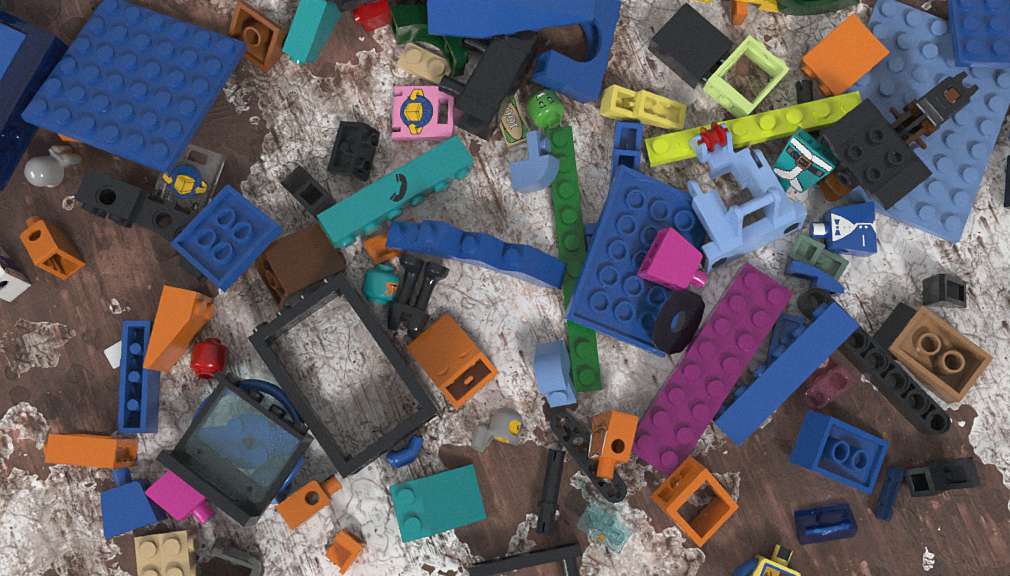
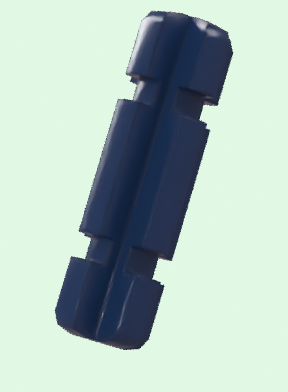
[874,466,904,521]

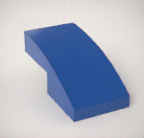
[784,260,845,297]

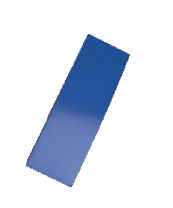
[609,121,643,189]

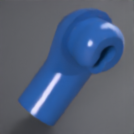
[386,434,425,468]

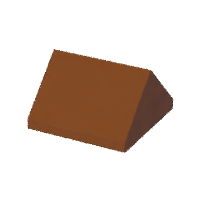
[228,0,287,73]

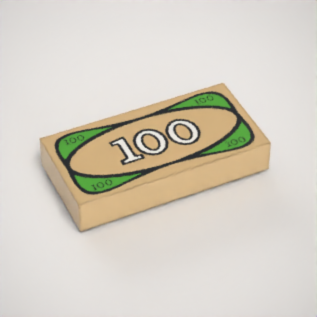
[499,95,530,149]

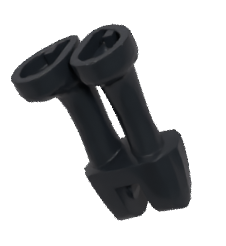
[387,253,450,338]

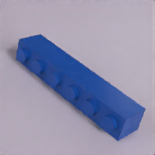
[712,301,860,447]

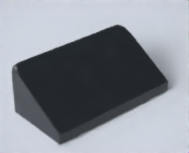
[873,302,917,360]

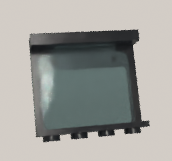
[156,372,314,527]

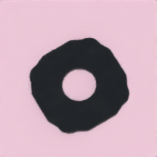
[651,289,705,355]

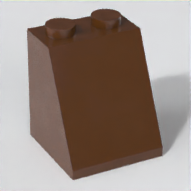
[255,223,347,310]

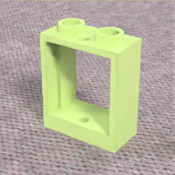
[703,35,790,118]

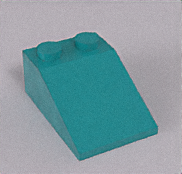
[389,464,487,543]

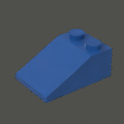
[788,410,889,495]

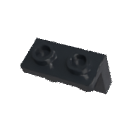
[327,121,380,182]

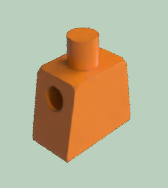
[20,216,86,280]

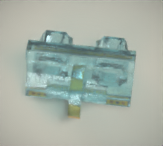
[575,501,634,555]

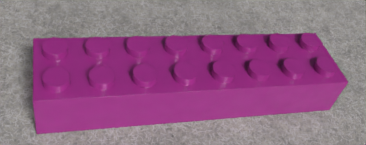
[631,263,794,478]

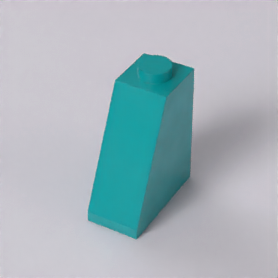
[282,0,342,65]

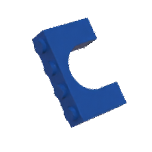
[531,0,622,104]

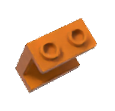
[800,13,890,98]

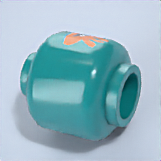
[361,263,400,305]

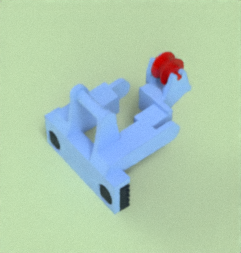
[687,122,808,274]

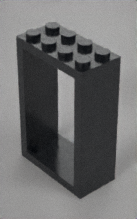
[248,272,442,479]

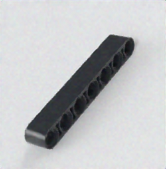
[797,287,951,435]

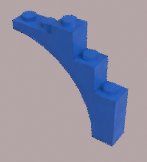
[385,220,567,290]

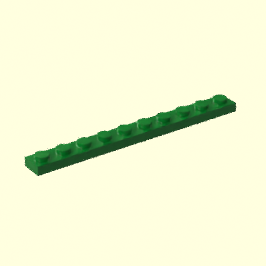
[545,126,602,393]

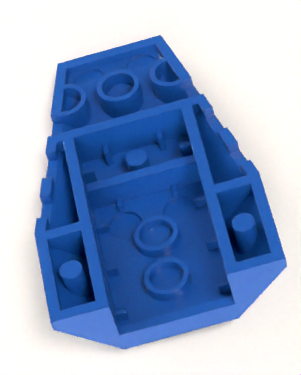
[427,0,596,39]

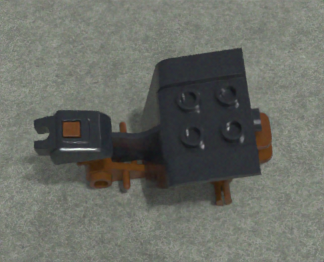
[817,71,979,211]

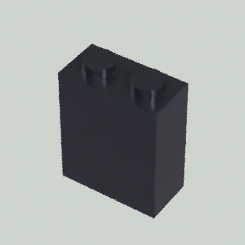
[648,2,734,89]

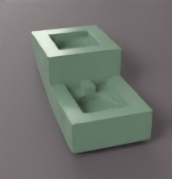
[787,233,849,281]

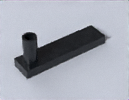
[468,541,583,576]

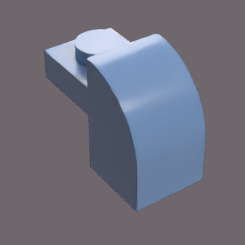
[510,130,560,194]
[534,340,578,408]

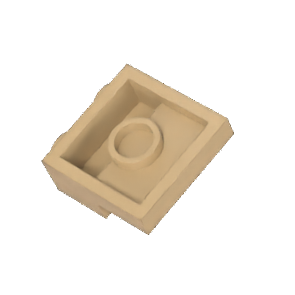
[134,528,202,576]

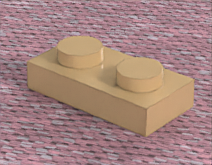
[396,42,452,86]

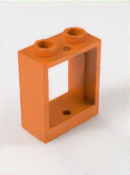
[43,433,139,469]
[650,455,739,548]

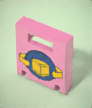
[391,86,457,141]

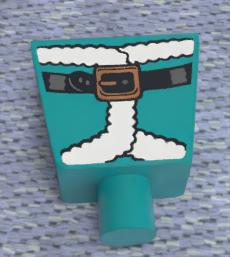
[772,126,839,193]

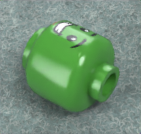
[526,88,565,128]

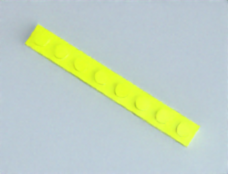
[645,91,862,167]

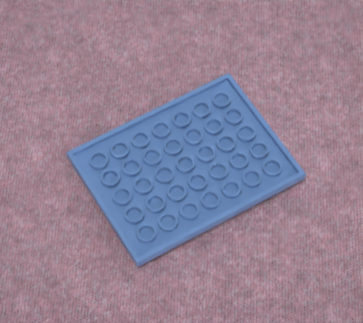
[812,0,1010,244]

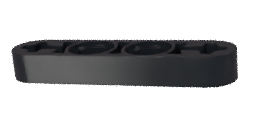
[550,411,627,503]

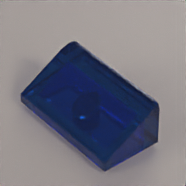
[793,503,858,545]

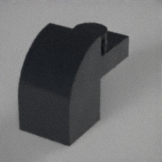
[904,456,982,497]

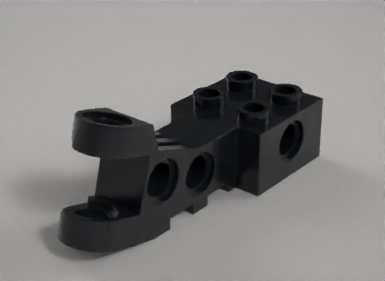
[74,168,208,284]

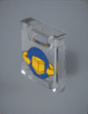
[152,143,226,213]

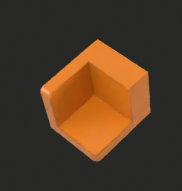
[325,527,367,575]

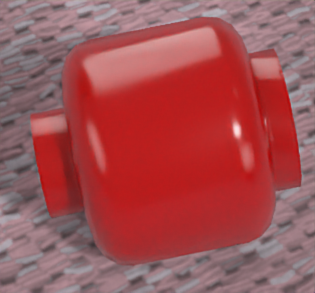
[190,338,229,380]

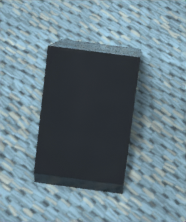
[923,273,967,308]

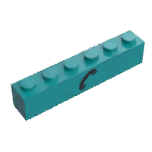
[317,135,474,250]

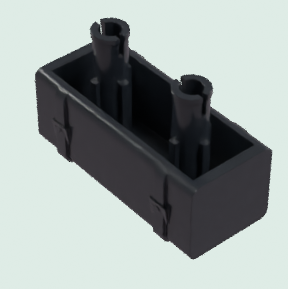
[438,30,539,141]

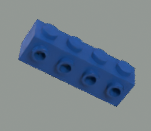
[117,321,161,434]

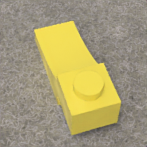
[599,84,687,132]

